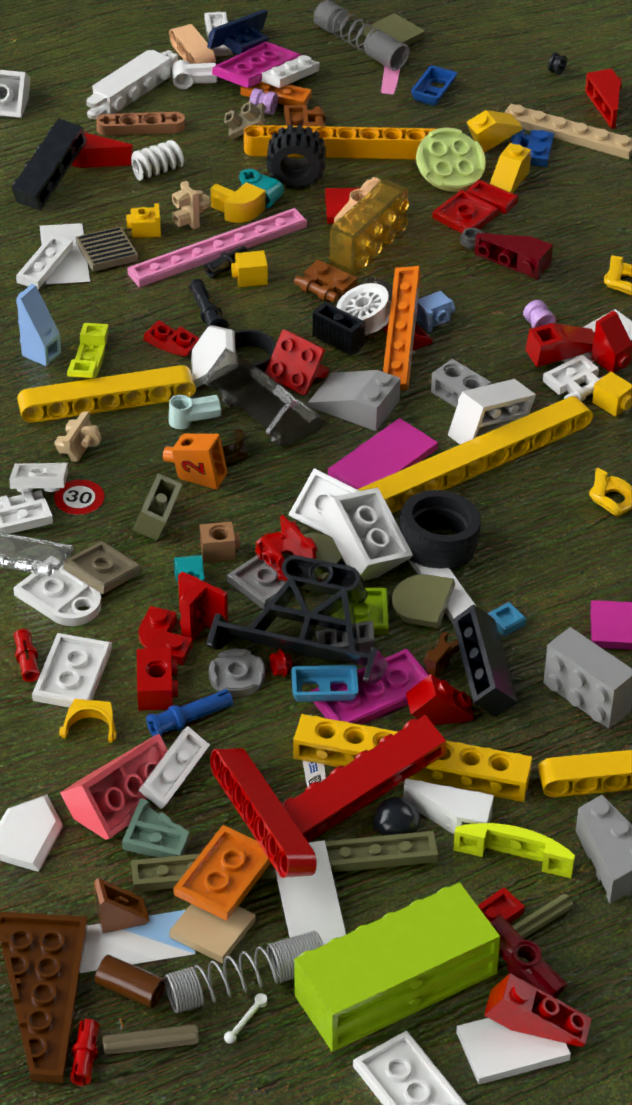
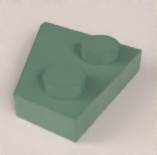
[122,798,190,858]

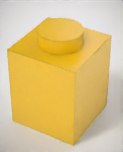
[231,251,268,287]
[592,372,632,417]

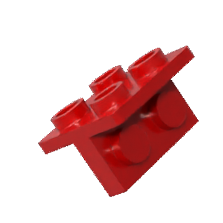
[265,330,330,395]
[178,571,228,641]

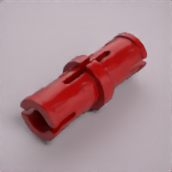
[13,629,40,682]
[70,1019,100,1086]

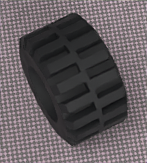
[266,124,326,189]

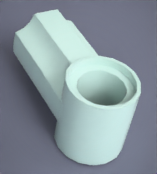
[168,395,221,429]

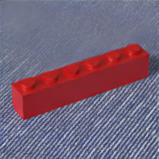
[282,715,446,843]

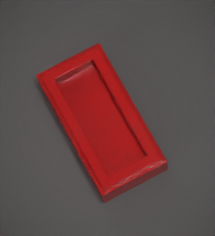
[466,179,518,214]

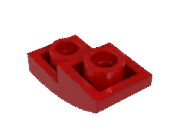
[143,320,200,356]

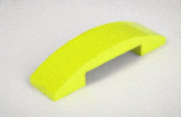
[67,323,109,378]
[453,823,575,879]

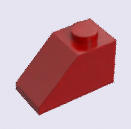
[591,310,632,373]

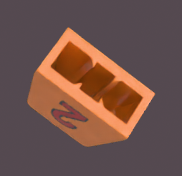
[163,434,228,489]

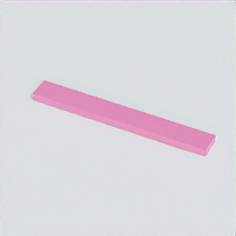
[128,208,307,288]

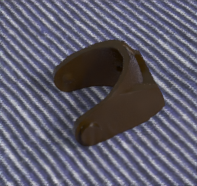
[222,429,248,465]

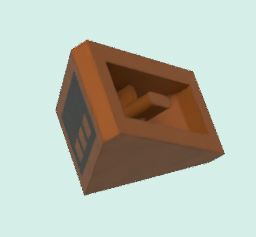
[94,878,150,933]

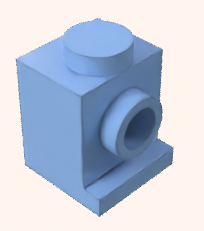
[416,291,455,333]

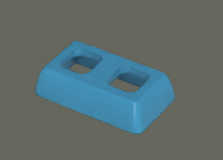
[292,665,358,702]

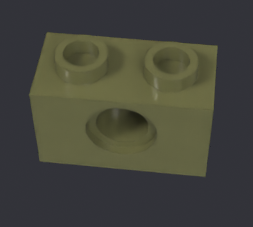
[132,473,182,541]

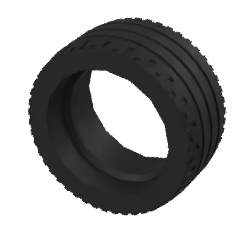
[398,490,481,570]

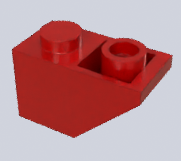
[406,674,474,725]

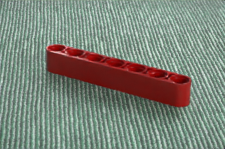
[210,748,317,878]

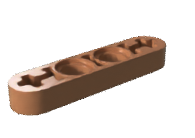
[96,112,185,136]

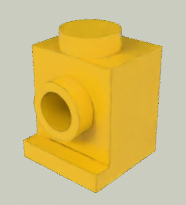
[126,203,161,238]

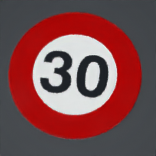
[54,480,104,515]

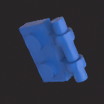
[511,128,554,167]

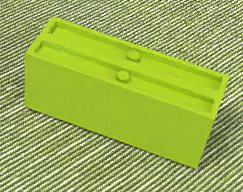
[294,882,500,1052]

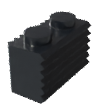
[312,302,366,355]

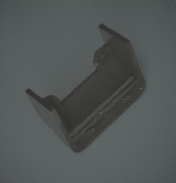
[202,348,326,448]

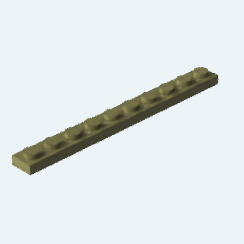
[131,831,438,892]

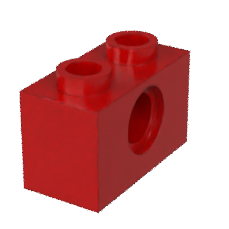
[137,648,178,711]

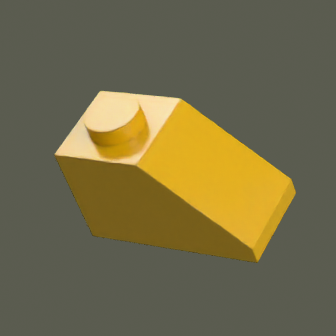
[467,110,523,153]
[490,143,531,193]

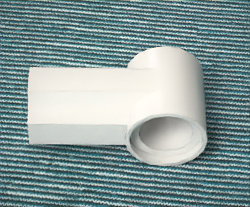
[172,60,217,89]

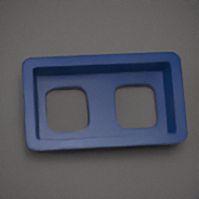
[411,66,457,106]

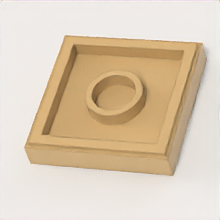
[169,904,256,964]

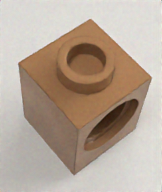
[200,522,240,563]

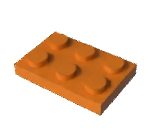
[174,825,271,921]

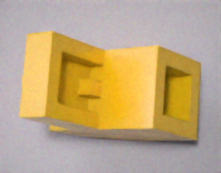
[210,182,266,223]

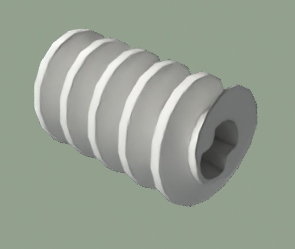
[131,140,184,181]

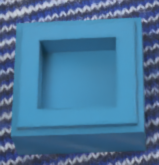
[487,602,527,637]

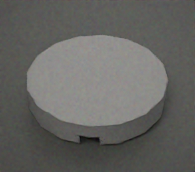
[209,649,265,697]

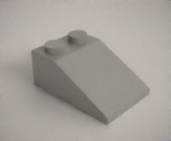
[308,370,400,431]

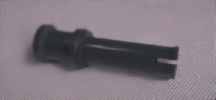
[189,279,229,329]

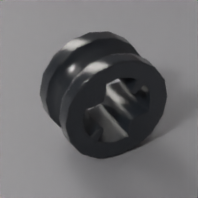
[548,52,567,75]

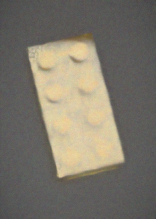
[330,179,409,276]

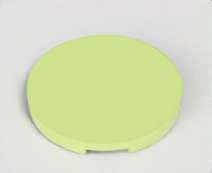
[416,128,486,192]

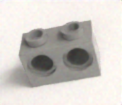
[431,359,491,408]

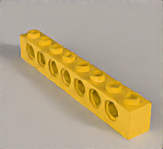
[293,714,532,802]

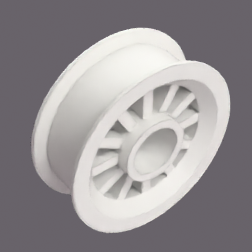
[337,283,391,335]

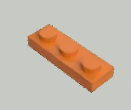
[241,81,312,105]

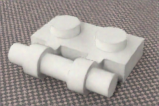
[543,355,604,402]
[0,490,53,536]

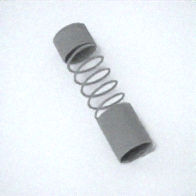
[314,0,409,71]
[165,930,323,1014]

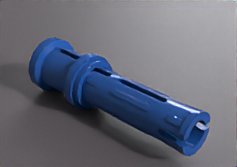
[146,689,233,737]

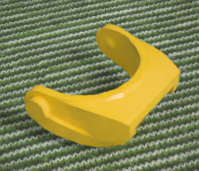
[59,699,117,743]

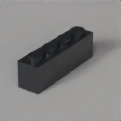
[12,118,87,211]
[452,604,517,717]

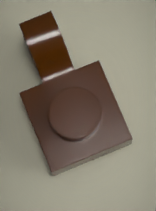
[424,632,460,678]

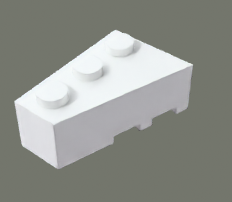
[448,379,536,444]

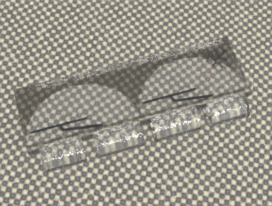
[0,532,74,576]

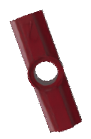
[491,917,567,998]

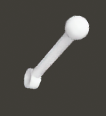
[224,994,267,1044]

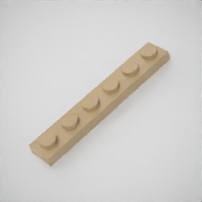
[504,104,632,159]

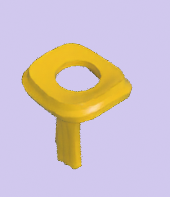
[604,255,632,296]
[589,468,632,516]

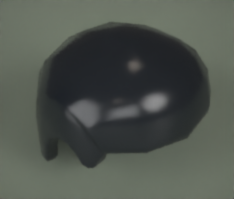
[372,797,420,836]

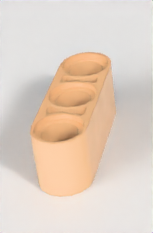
[169,24,216,64]

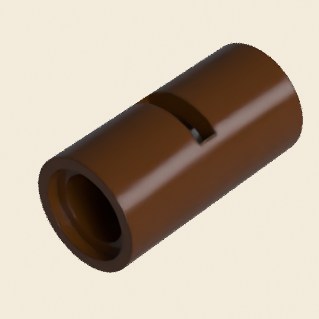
[95,954,166,1009]

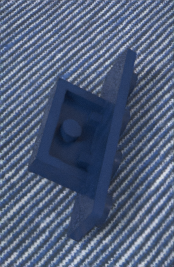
[207,9,269,55]

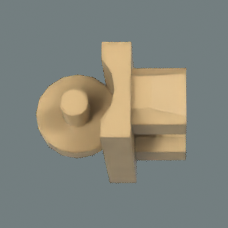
[172,181,210,229]
[55,412,101,462]

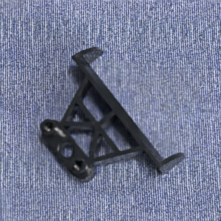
[207,555,388,685]

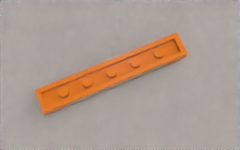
[383,266,421,391]

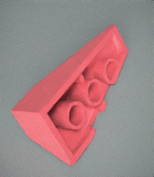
[60,734,168,840]

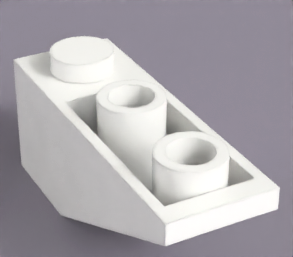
[403,779,494,835]

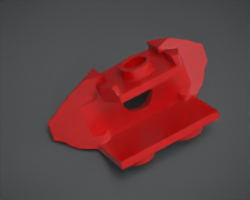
[255,515,319,592]

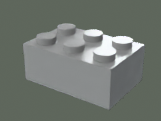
[543,627,632,729]

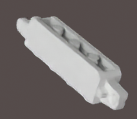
[86,50,178,120]

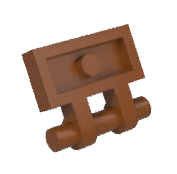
[284,105,326,126]
[294,260,358,303]

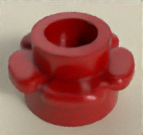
[270,649,292,677]

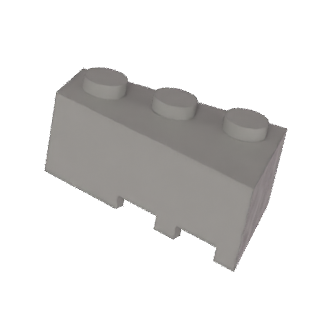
[576,795,632,904]

